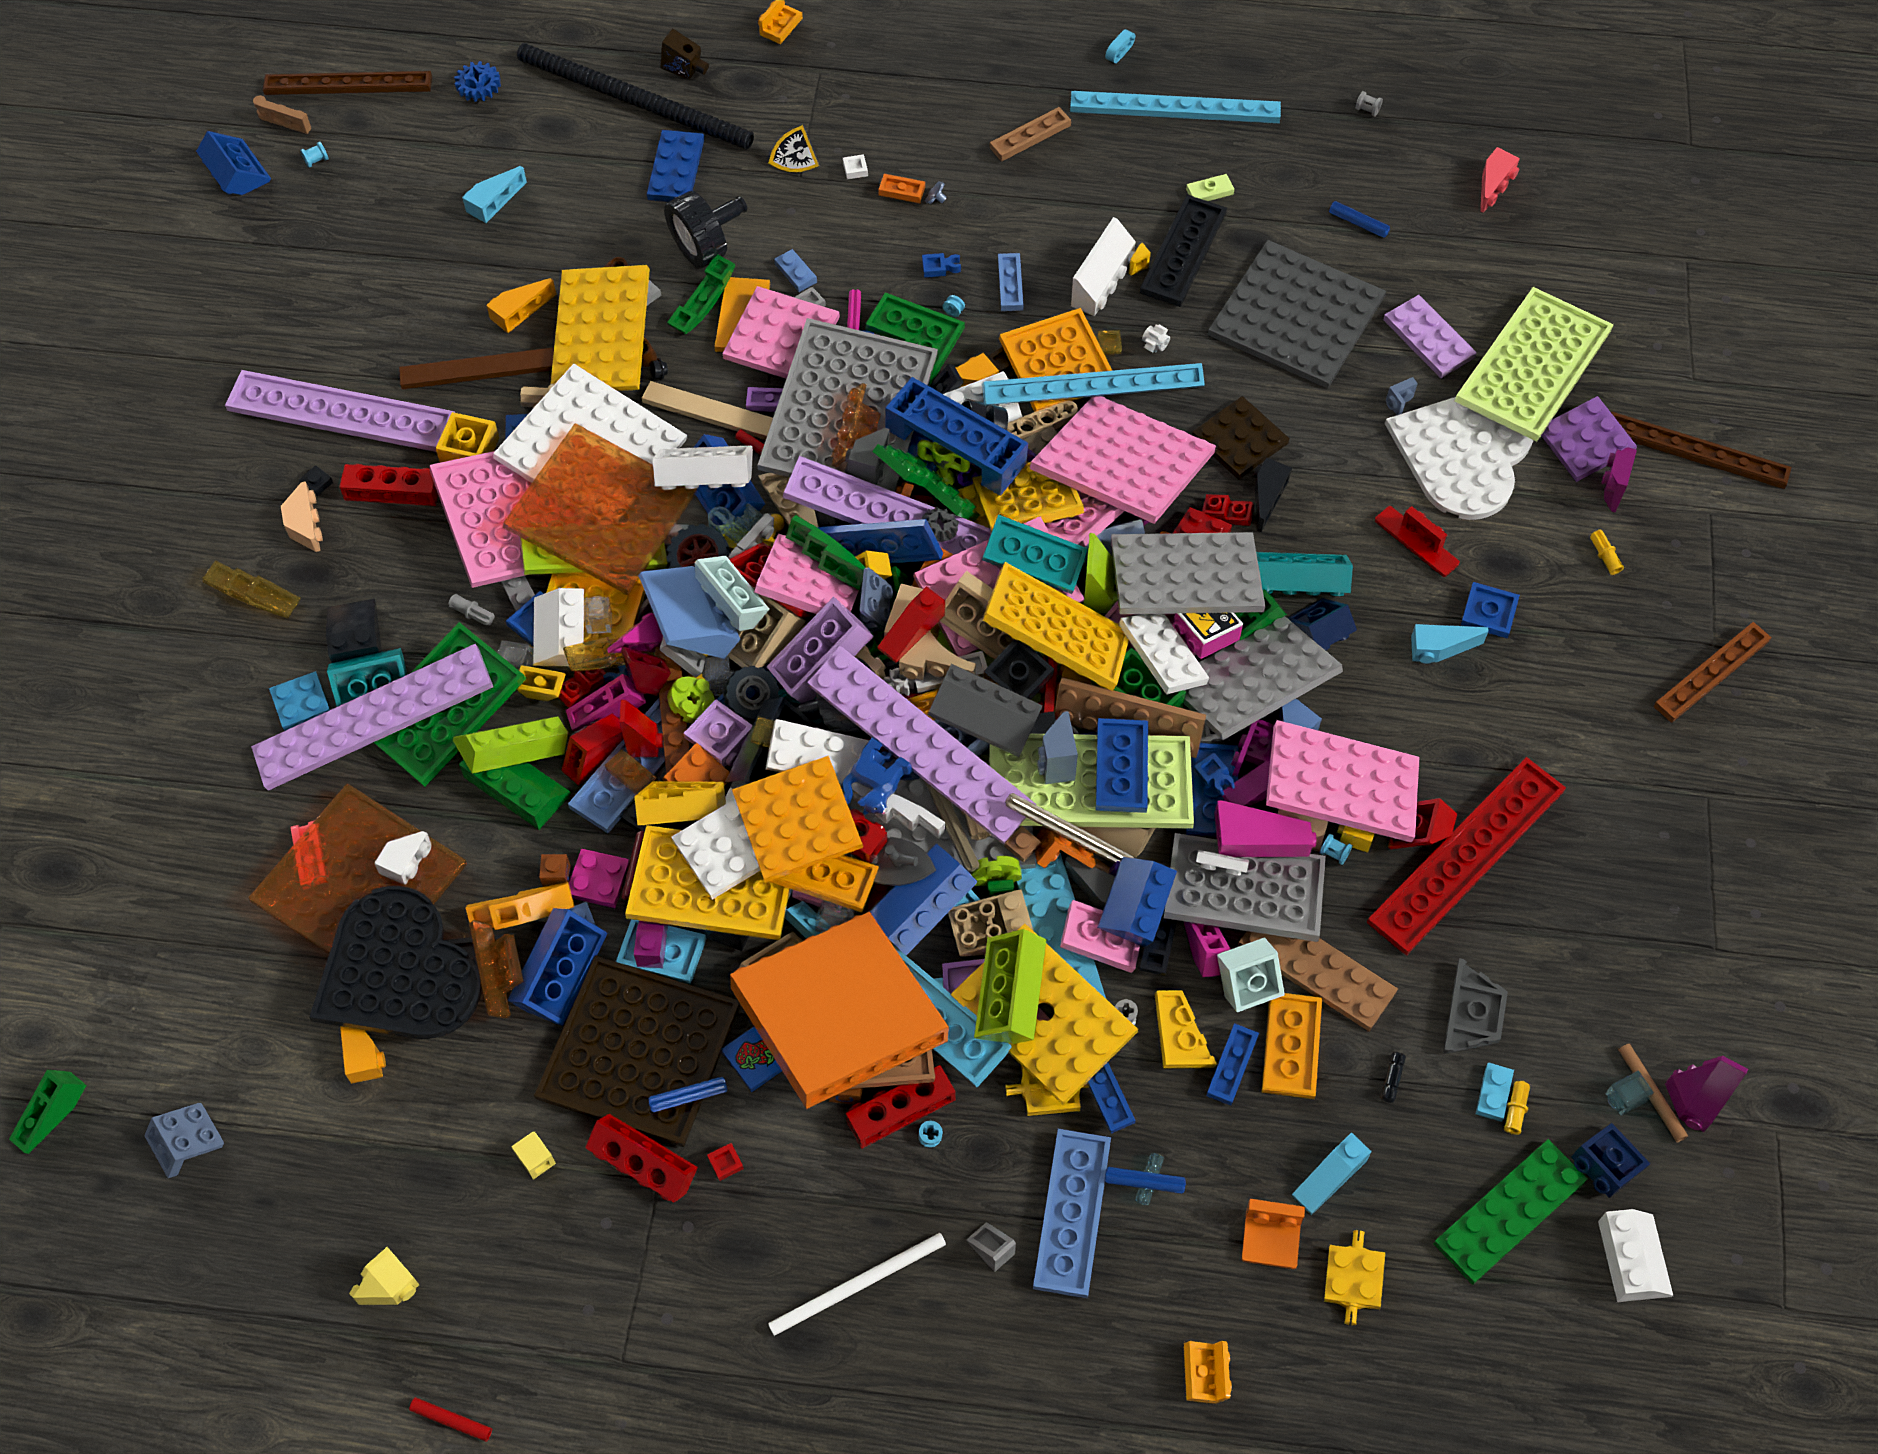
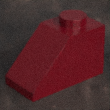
[621,647,671,696]

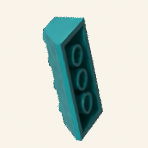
[1256,552,1353,596]

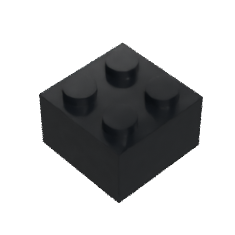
[984,639,1054,700]

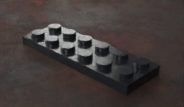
[1140,195,1227,307]

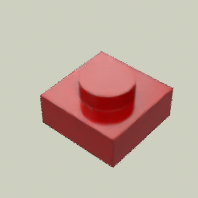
[707,1143,744,1181]

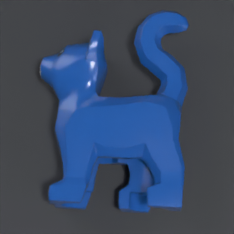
[841,737,913,815]

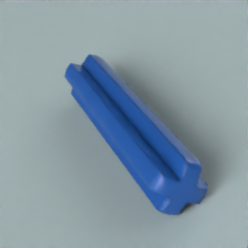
[1329,201,1390,238]
[648,1077,727,1112]
[1105,1167,1186,1194]

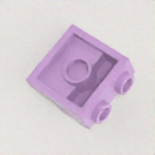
[684,699,752,767]

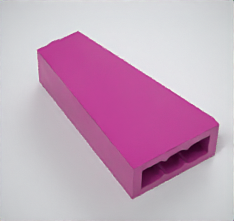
[1214,801,1316,857]

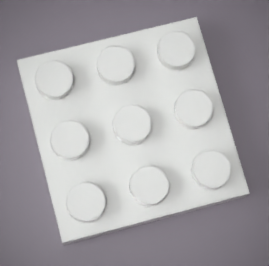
[672,799,760,900]

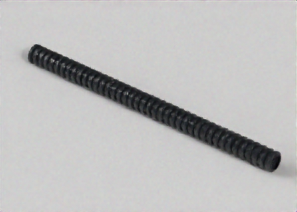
[517,43,754,150]

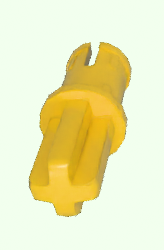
[1590,530,1624,575]
[1504,1081,1530,1135]

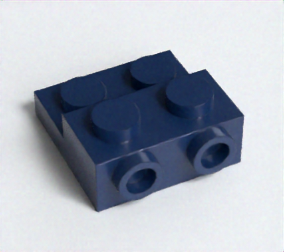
[1571,1123,1650,1198]

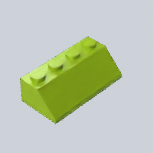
[453,717,568,774]
[974,929,1046,1044]

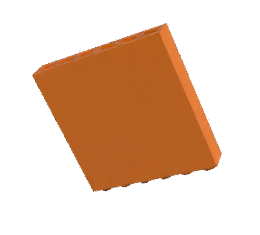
[730,912,949,1109]

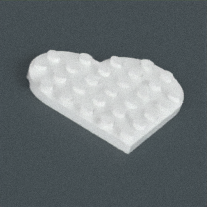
[1385,397,1533,520]

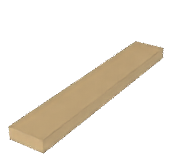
[642,381,773,440]

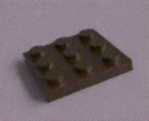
[1192,396,1290,480]

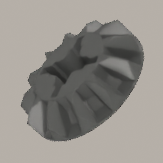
[922,506,959,542]

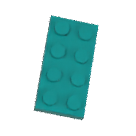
[982,514,1088,594]

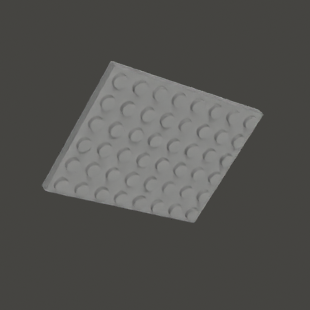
[758,318,938,492]

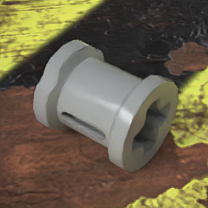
[1355,91,1383,117]
[1115,999,1138,1026]

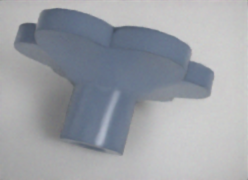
[925,181,946,204]

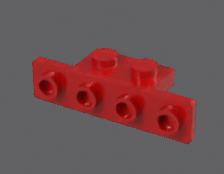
[1375,506,1460,577]

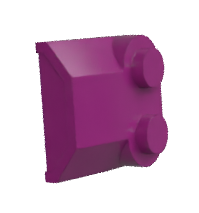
[1601,447,1637,512]

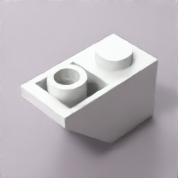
[374,831,431,885]

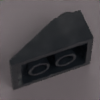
[326,599,382,663]

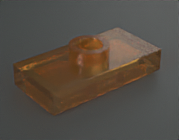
[604,749,658,795]

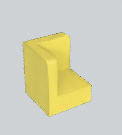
[511,1132,556,1180]

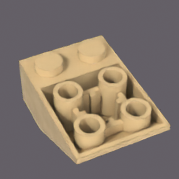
[948,889,1034,956]

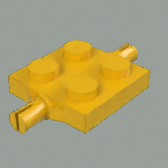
[1005,1065,1089,1116]
[1324,1230,1385,1325]

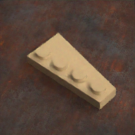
[758,473,819,527]

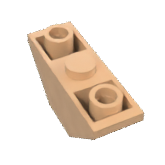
[281,482,323,552]

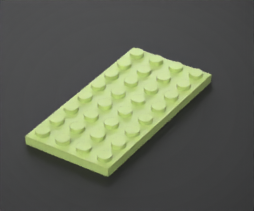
[1455,287,1613,442]
[989,734,1194,828]

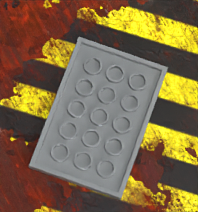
[1111,532,1265,614]
[1184,616,1343,740]
[1164,833,1326,942]

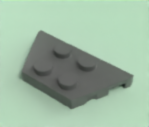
[1443,958,1508,1054]

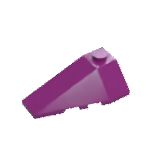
[1665,1055,1748,1132]

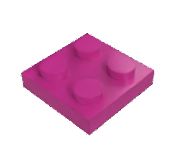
[569,849,630,908]

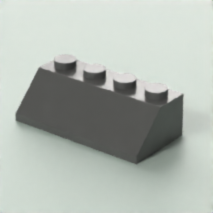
[927,663,1043,757]

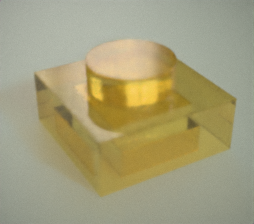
[1097,330,1122,354]

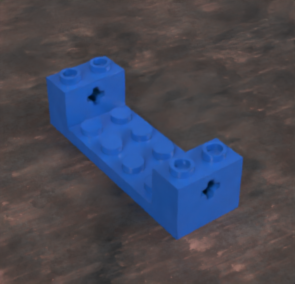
[885,377,1028,496]

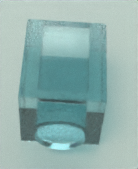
[1606,1070,1654,1116]

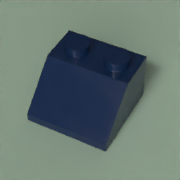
[1288,598,1357,651]

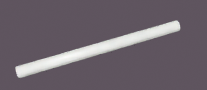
[768,1233,946,1336]

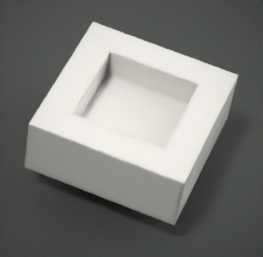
[843,154,868,179]

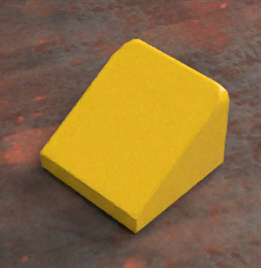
[1129,243,1151,275]

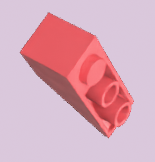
[1481,147,1520,213]

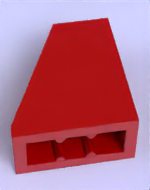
[562,713,624,786]

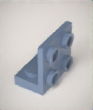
[859,568,893,632]
[144,1103,224,1178]

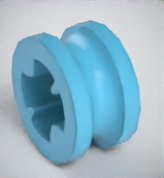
[943,295,965,317]
[918,1121,943,1147]

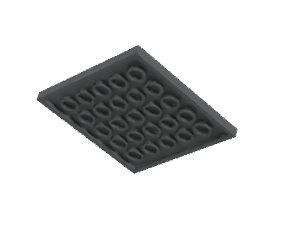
[1208,240,1386,389]

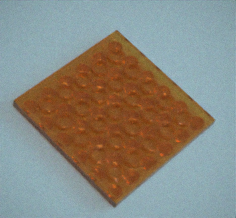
[503,423,697,595]
[248,783,467,954]

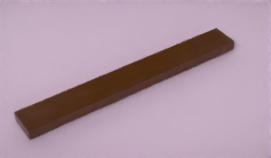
[263,71,432,95]
[399,347,554,389]
[1611,411,1792,489]

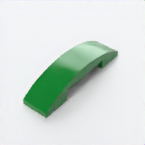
[667,254,735,334]

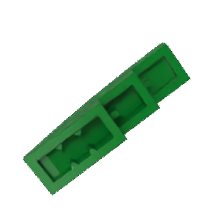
[786,515,866,590]

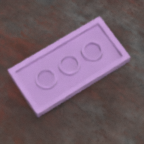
[1383,295,1477,378]

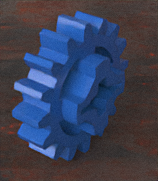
[454,61,501,102]

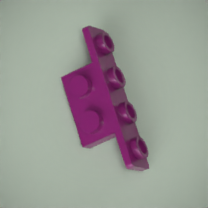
[1231,719,1274,777]

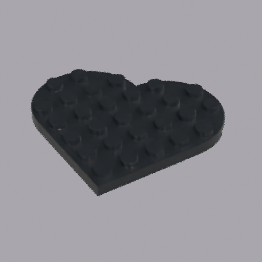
[309,886,482,1039]

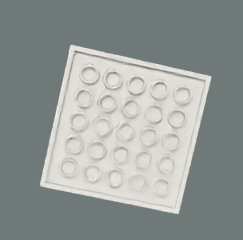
[493,364,687,526]

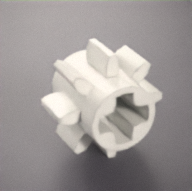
[1142,324,1170,353]
[884,668,915,696]

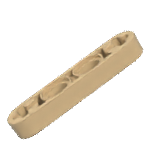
[1007,400,1078,440]

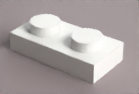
[1196,850,1249,875]

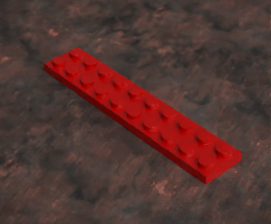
[1367,757,1566,956]

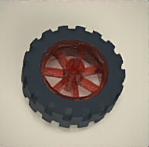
[667,524,731,569]

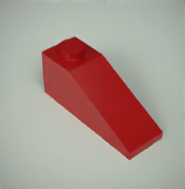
[878,586,945,663]
[619,700,663,757]

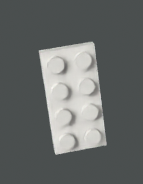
[1119,614,1209,694]
[766,719,869,786]

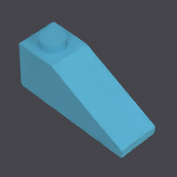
[462,166,527,223]
[1411,624,1488,664]
[1292,1132,1371,1215]

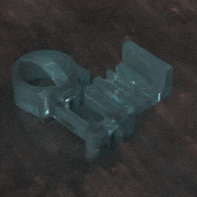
[708,503,764,544]

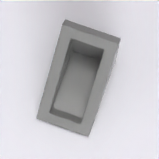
[966,1222,1016,1272]

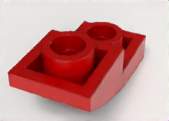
[1202,494,1254,526]
[558,661,606,708]

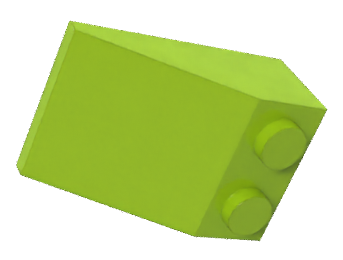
[1083,533,1118,614]

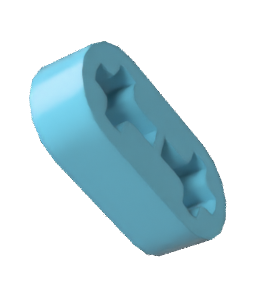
[1105,29,1135,63]

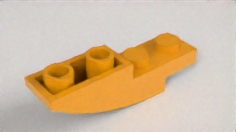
[466,882,574,932]

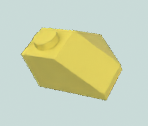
[349,1247,419,1305]

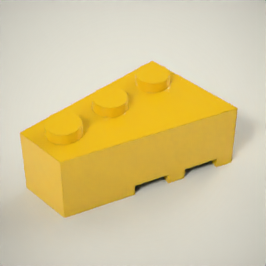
[634,781,726,825]

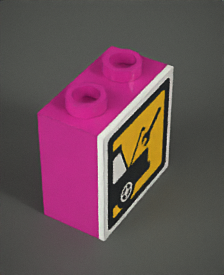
[1173,613,1243,659]

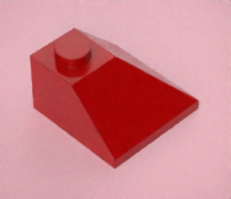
[1388,798,1457,849]

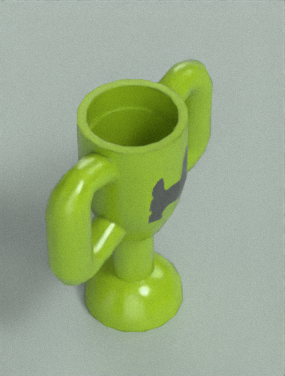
[917,439,970,485]

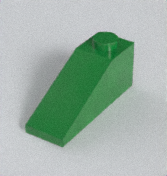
[1220,589,1287,650]
[9,1070,87,1154]

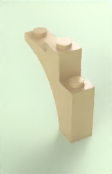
[884,584,976,680]

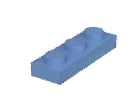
[998,253,1023,311]

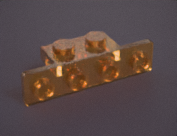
[831,383,881,468]
[469,920,524,1018]

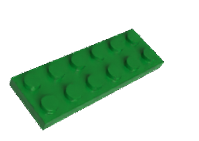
[1433,1139,1588,1285]

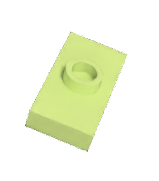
[1186,174,1234,201]

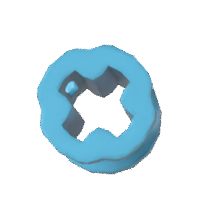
[300,142,329,168]
[1320,834,1353,865]

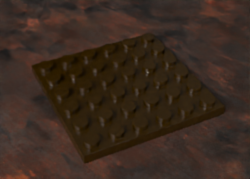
[534,955,741,1147]

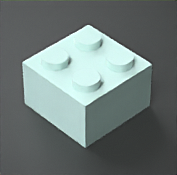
[1217,937,1285,1012]

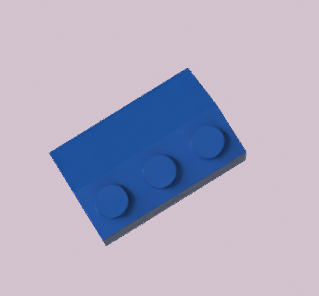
[196,131,271,195]
[1097,857,1177,947]

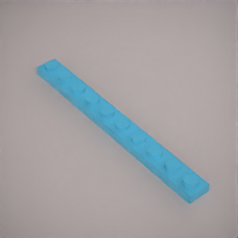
[1070,91,1281,123]
[982,363,1204,406]

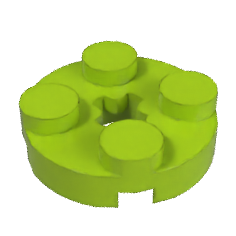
[667,676,715,724]
[971,856,1022,887]

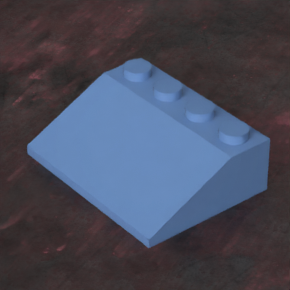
[638,566,741,659]

